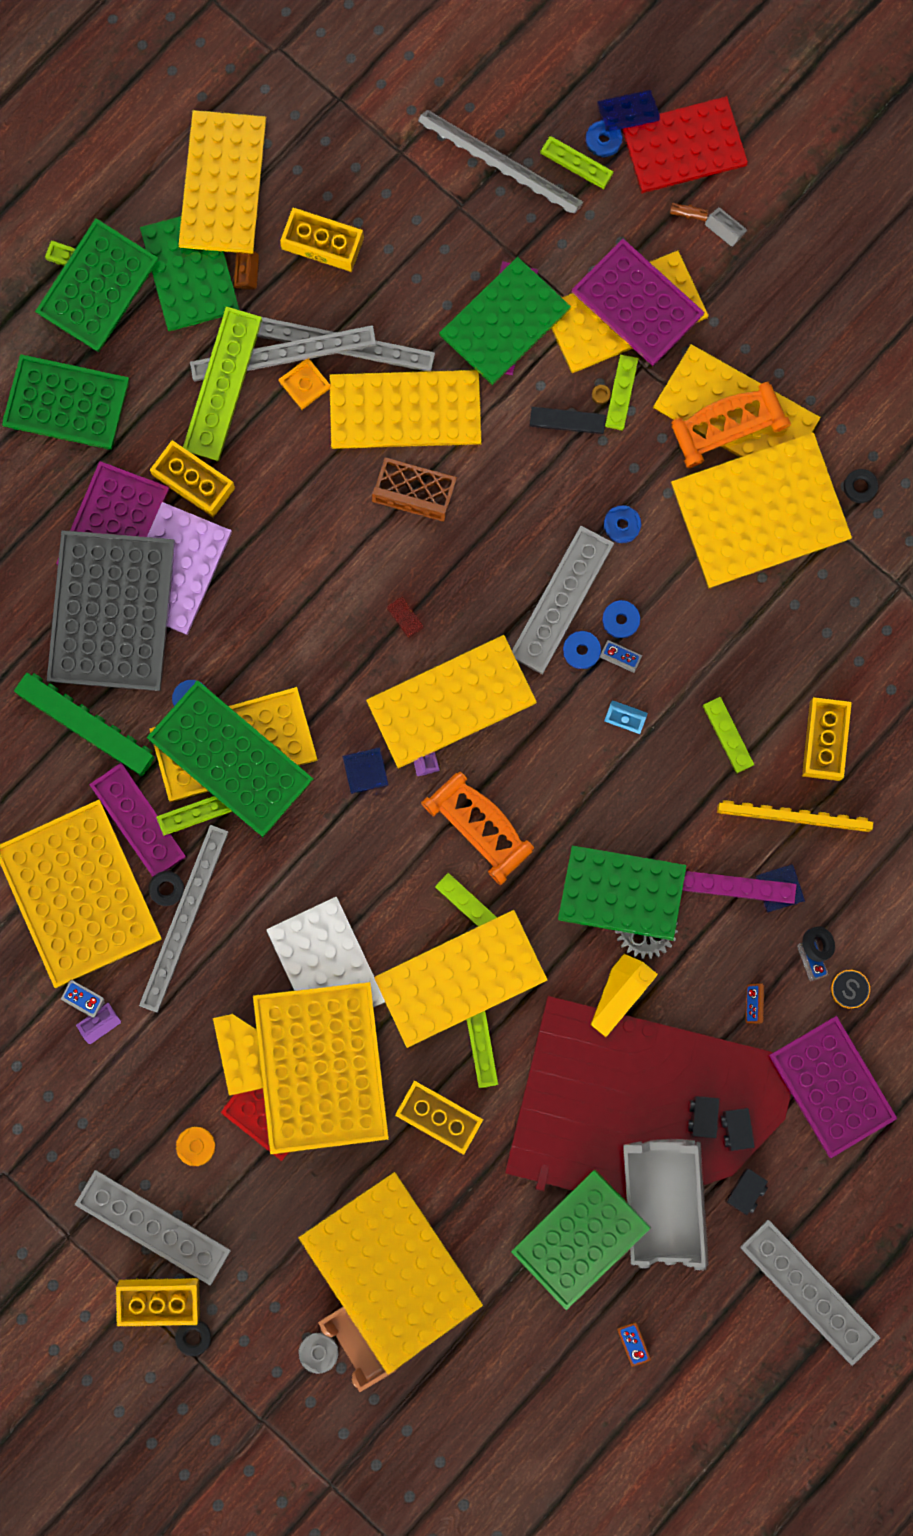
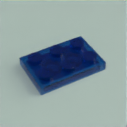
[597,90,660,132]

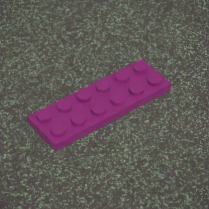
[89,763,186,877]

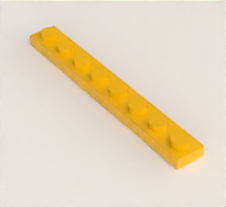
[717,800,873,832]

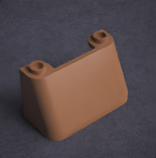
[318,1307,408,1392]

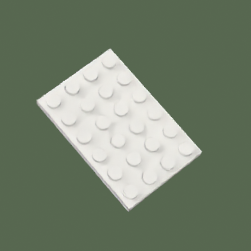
[266,897,385,1008]

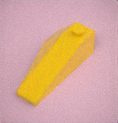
[591,954,658,1037]

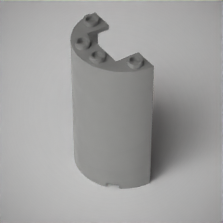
[624,1139,709,1270]

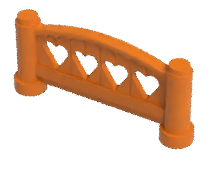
[671,382,791,468]
[421,772,534,885]

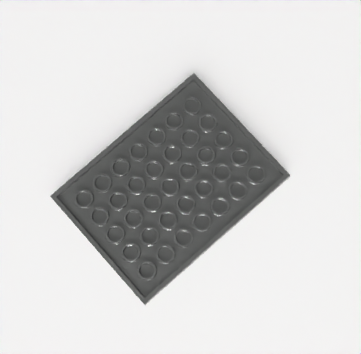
[47,530,175,691]

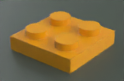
[278,359,331,410]

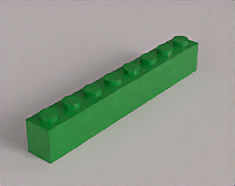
[14,672,155,777]

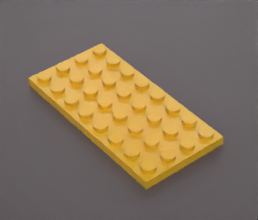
[179,110,266,254]
[551,251,708,373]
[653,344,821,458]
[330,370,481,449]
[366,635,537,769]
[150,687,318,802]
[374,910,548,1048]

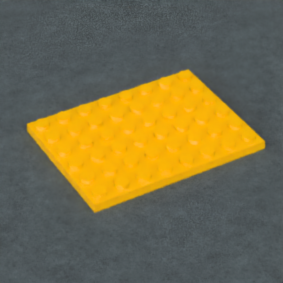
[671,432,852,588]
[0,800,162,988]
[253,982,388,1154]
[298,1172,483,1374]

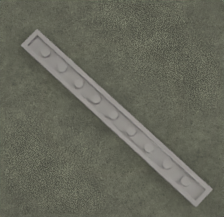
[418,110,583,213]
[257,317,435,372]
[190,325,377,382]
[139,825,229,1013]

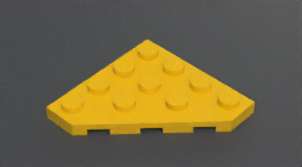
[213,1014,263,1096]

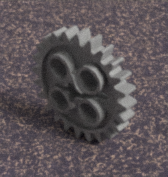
[615,922,678,959]

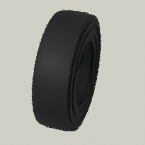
[844,469,878,503]
[149,871,184,906]
[802,926,835,962]
[175,1320,211,1356]

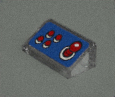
[797,940,828,981]

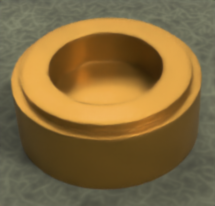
[592,385,611,405]

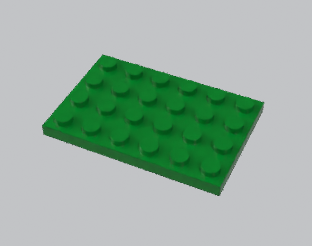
[140,216,239,332]
[35,218,159,353]
[439,257,571,385]
[2,354,130,450]
[558,846,687,941]
[511,1170,651,1310]

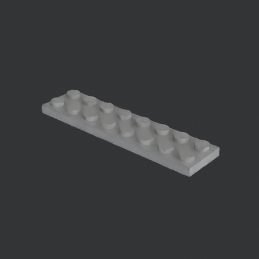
[512,526,614,675]
[75,1170,231,1285]
[740,1220,880,1366]

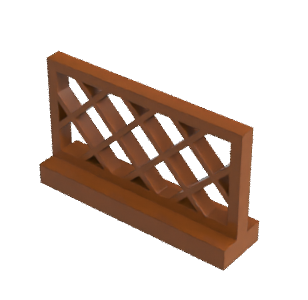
[372,458,457,522]

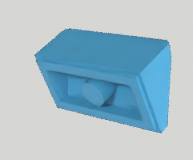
[604,700,647,734]

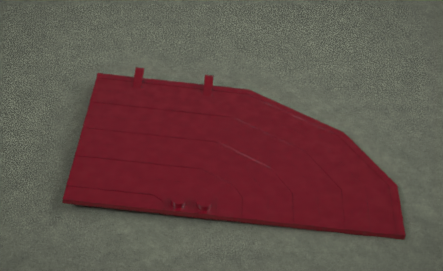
[505,996,791,1202]

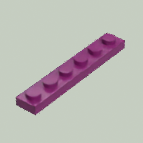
[682,871,797,904]

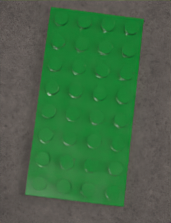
[147,680,314,837]

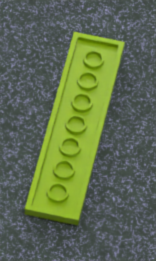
[183,307,263,462]

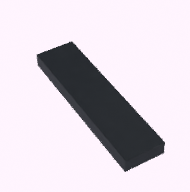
[529,407,606,434]

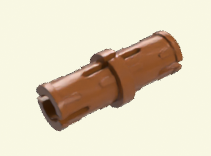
[670,202,708,222]

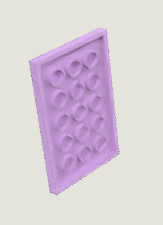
[147,502,232,635]

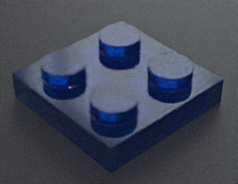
[342,748,389,794]
[755,864,805,913]

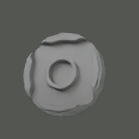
[299,1333,338,1374]

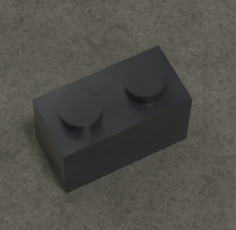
[688,1096,719,1138]
[720,1108,755,1151]
[725,1168,768,1215]

